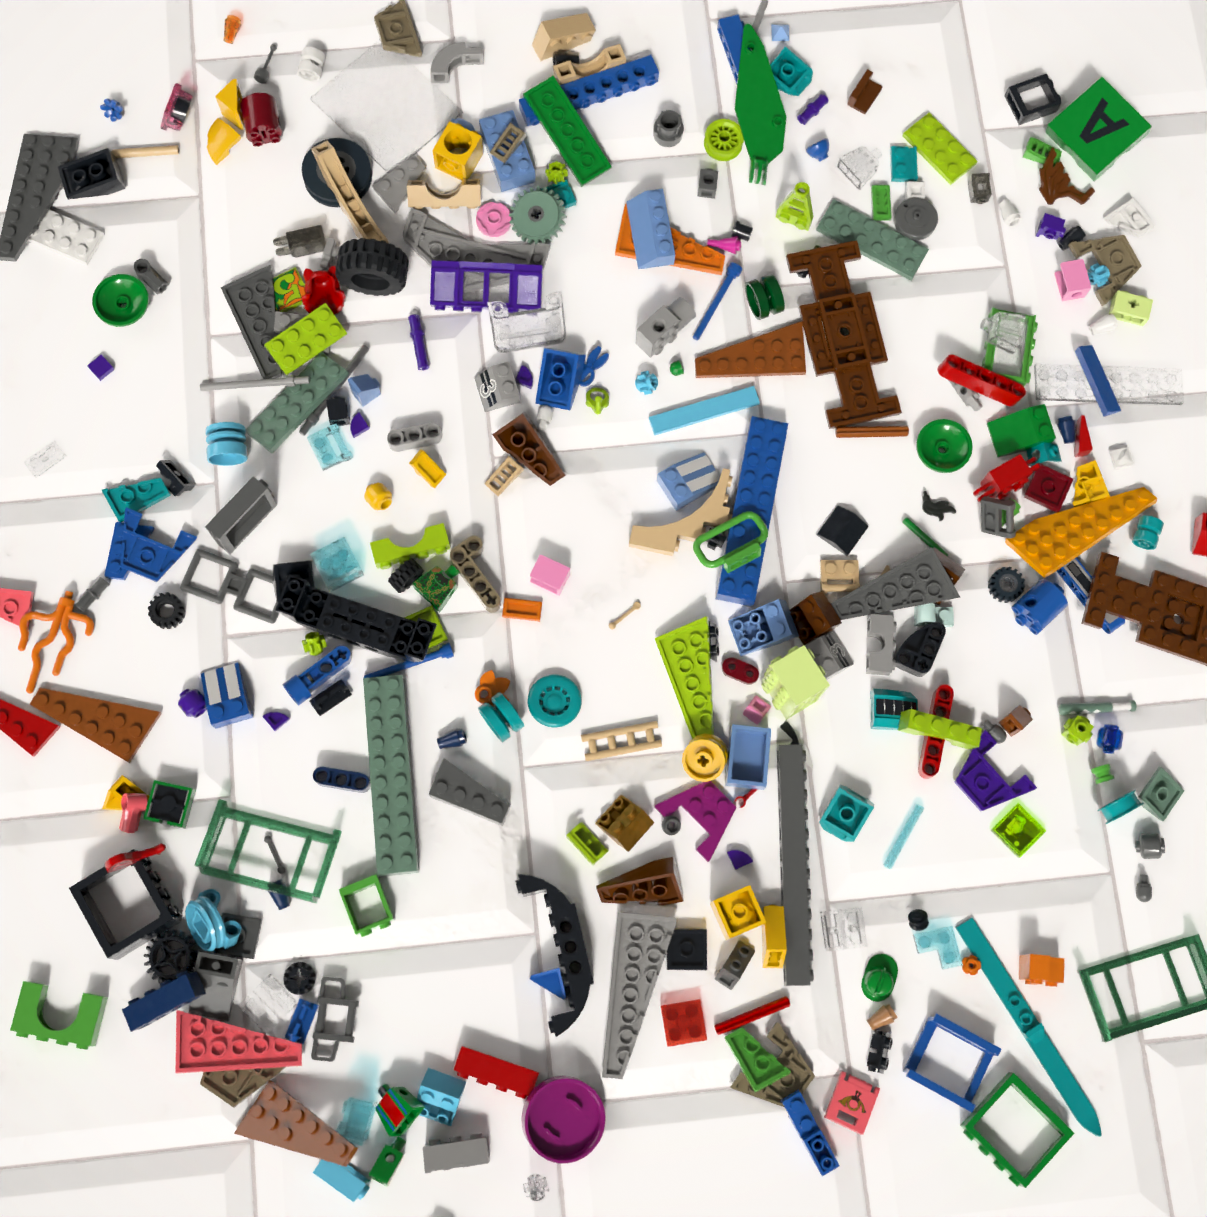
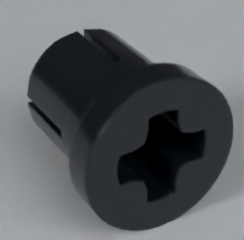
[731,220,753,241]

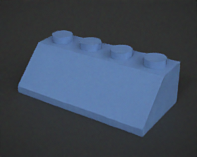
[626,189,675,270]

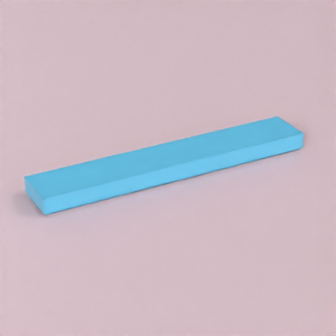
[649,386,760,436]

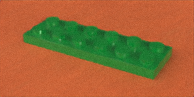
[523,76,612,187]

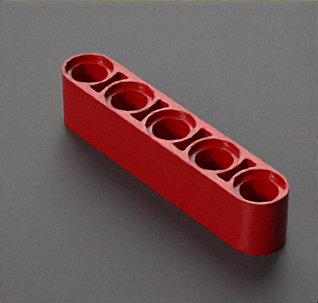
[937,354,1026,407]
[918,684,954,779]

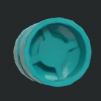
[1132,515,1164,550]

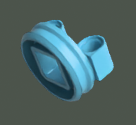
[185,889,241,952]

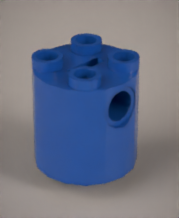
[1011,579,1068,635]

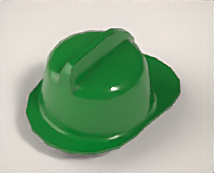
[861,954,898,1002]

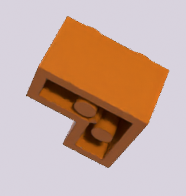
[1019,954,1065,987]

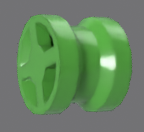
[1091,764,1115,784]

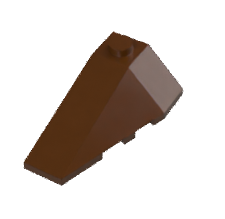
[492,411,566,486]

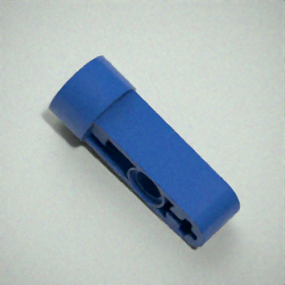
[282,646,351,706]

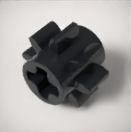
[706,526,727,551]

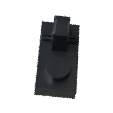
[156,460,194,497]

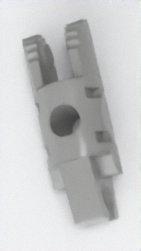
[948,380,983,411]

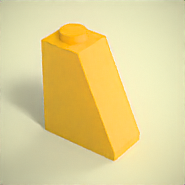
[762,904,787,968]

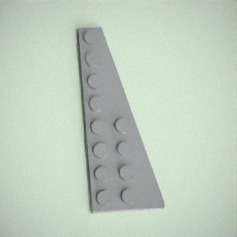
[602,912,677,1080]

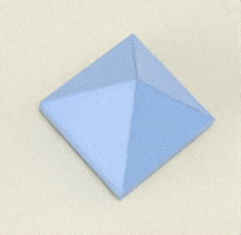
[771,24,789,41]

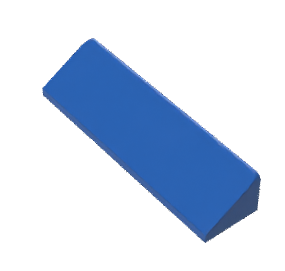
[1075,345,1121,417]

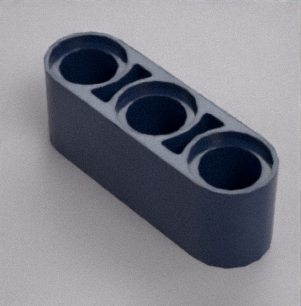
[312,766,371,793]

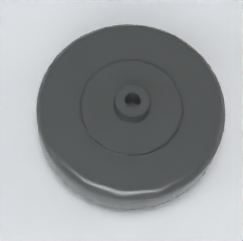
[894,198,938,240]

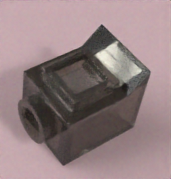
[968,173,992,204]

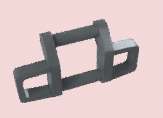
[311,977,359,1062]

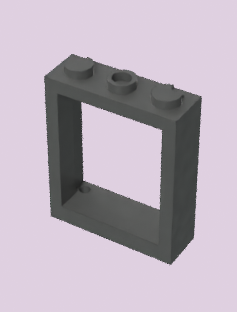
[205,476,277,555]

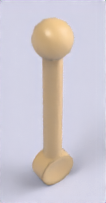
[608,602,641,630]

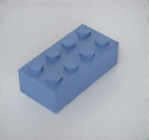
[479,110,536,192]

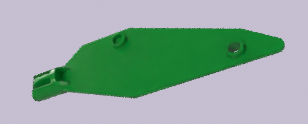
[734,24,787,185]

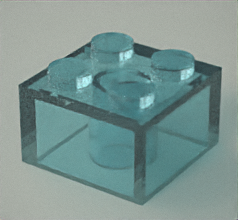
[310,537,364,592]
[336,1096,378,1146]

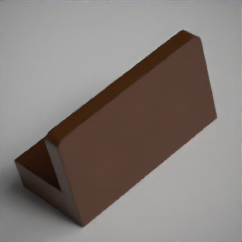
[847,69,883,115]

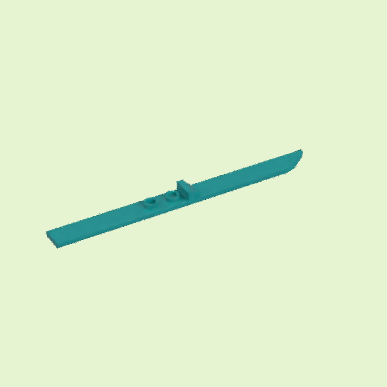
[955,918,1102,1137]

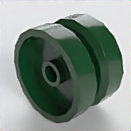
[745,274,785,320]

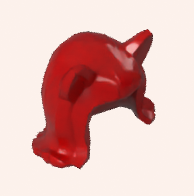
[301,266,346,315]

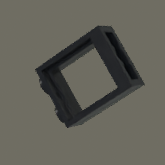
[1004,73,1062,126]

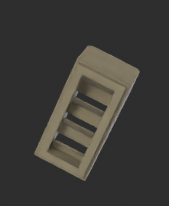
[490,123,526,164]

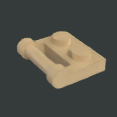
[820,560,860,594]

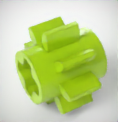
[545,161,568,185]
[302,632,327,656]

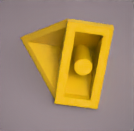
[102,775,149,810]

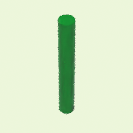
[902,517,949,557]

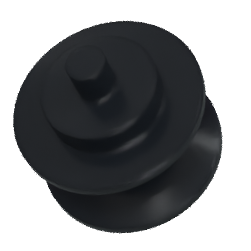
[908,909,929,931]

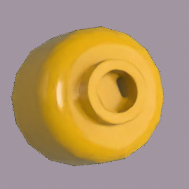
[364,482,392,511]

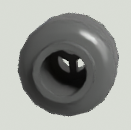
[1135,833,1165,859]

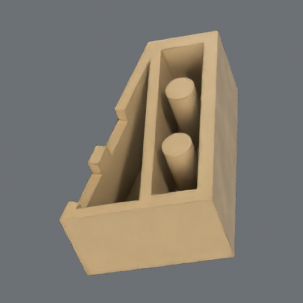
[532,13,596,62]

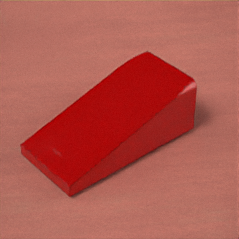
[1074,415,1093,458]

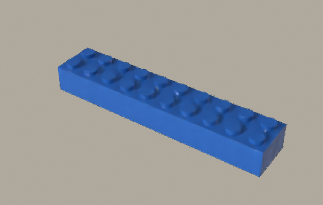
[716,416,789,607]

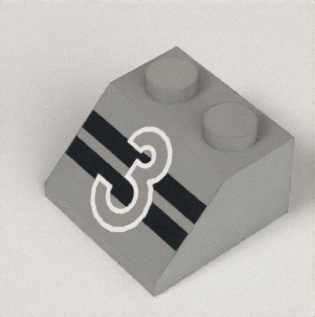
[474,361,520,412]
[805,632,854,680]

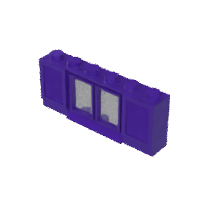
[430,260,543,315]

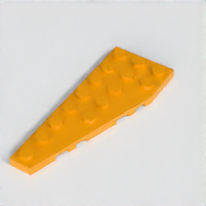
[1005,487,1158,579]

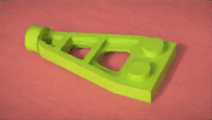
[775,182,814,231]

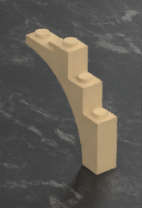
[311,140,389,244]
[629,468,733,556]

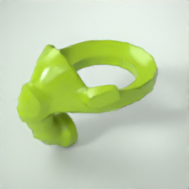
[585,387,610,415]

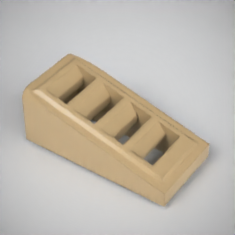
[484,456,524,497]

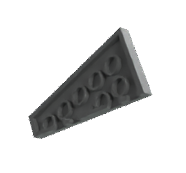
[220,264,282,379]
[831,547,961,620]

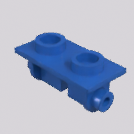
[284,998,319,1045]

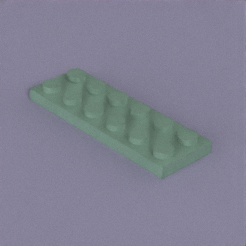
[816,199,929,281]
[246,352,349,453]

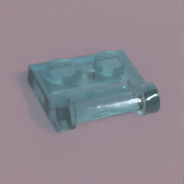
[306,424,354,471]

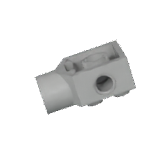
[635,297,696,358]

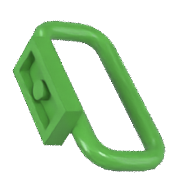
[693,511,768,574]

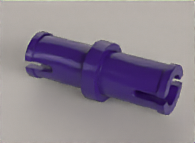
[797,94,829,125]

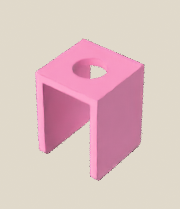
[1054,259,1092,301]
[530,555,570,596]

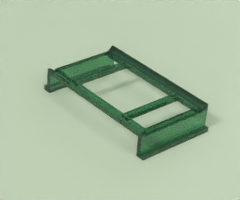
[194,799,342,904]
[1077,934,1207,1043]

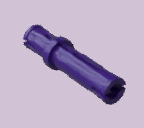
[408,314,429,371]

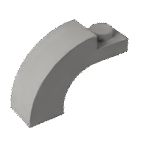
[430,42,484,83]

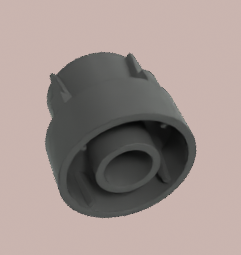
[653,110,684,147]

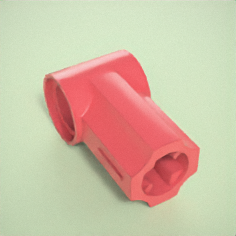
[119,793,147,833]

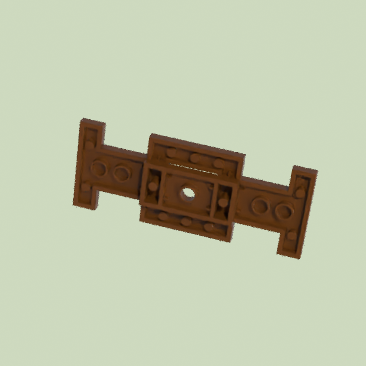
[786,240,902,429]
[1081,551,1207,666]

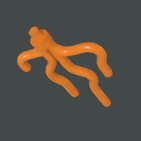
[18,591,94,694]

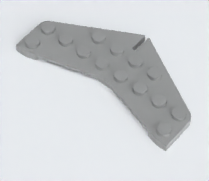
[403,208,551,293]

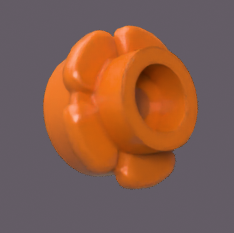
[961,955,981,975]

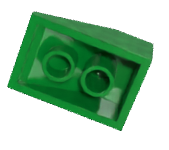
[986,404,1056,458]

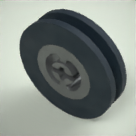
[301,138,372,208]

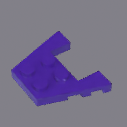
[954,730,1037,812]

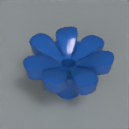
[100,98,123,122]

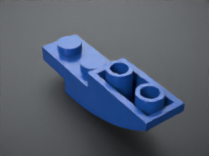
[781,1090,840,1177]

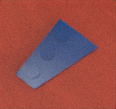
[104,522,155,581]

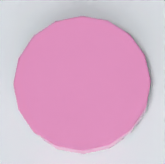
[476,202,512,237]

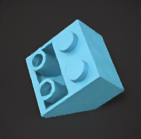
[417,1068,467,1126]

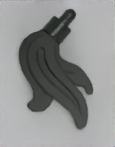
[922,491,956,521]

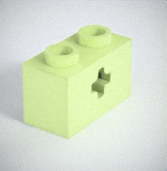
[1109,290,1153,326]

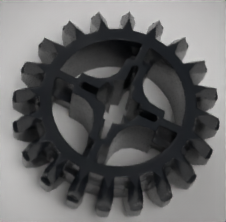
[144,930,200,984]

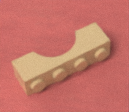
[553,44,626,85]
[407,179,481,209]

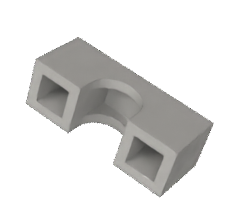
[866,614,897,676]

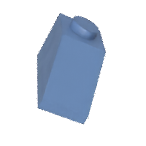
[348,374,381,407]

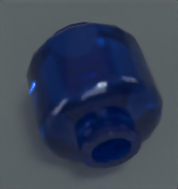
[1096,724,1124,754]

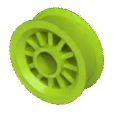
[704,119,744,161]

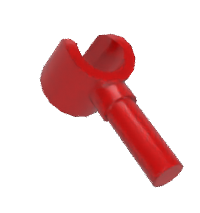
[734,789,757,808]

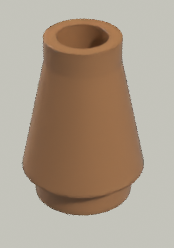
[866,1004,898,1030]

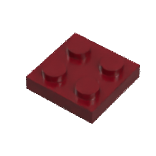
[1024,464,1074,513]

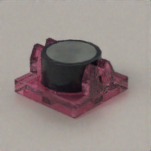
[160,83,193,131]

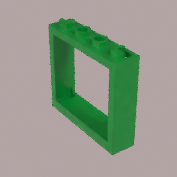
[960,1072,1075,1188]

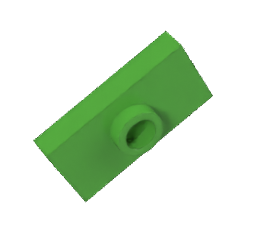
[871,185,892,221]

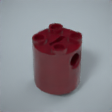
[240,92,282,147]

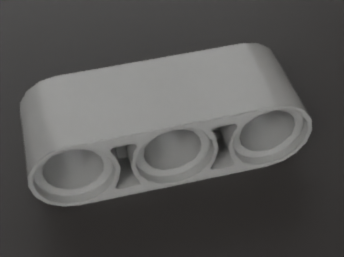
[387,422,442,452]

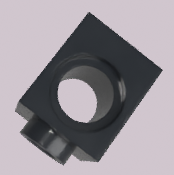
[326,396,350,427]

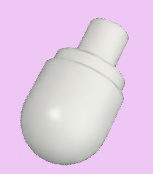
[537,405,553,431]

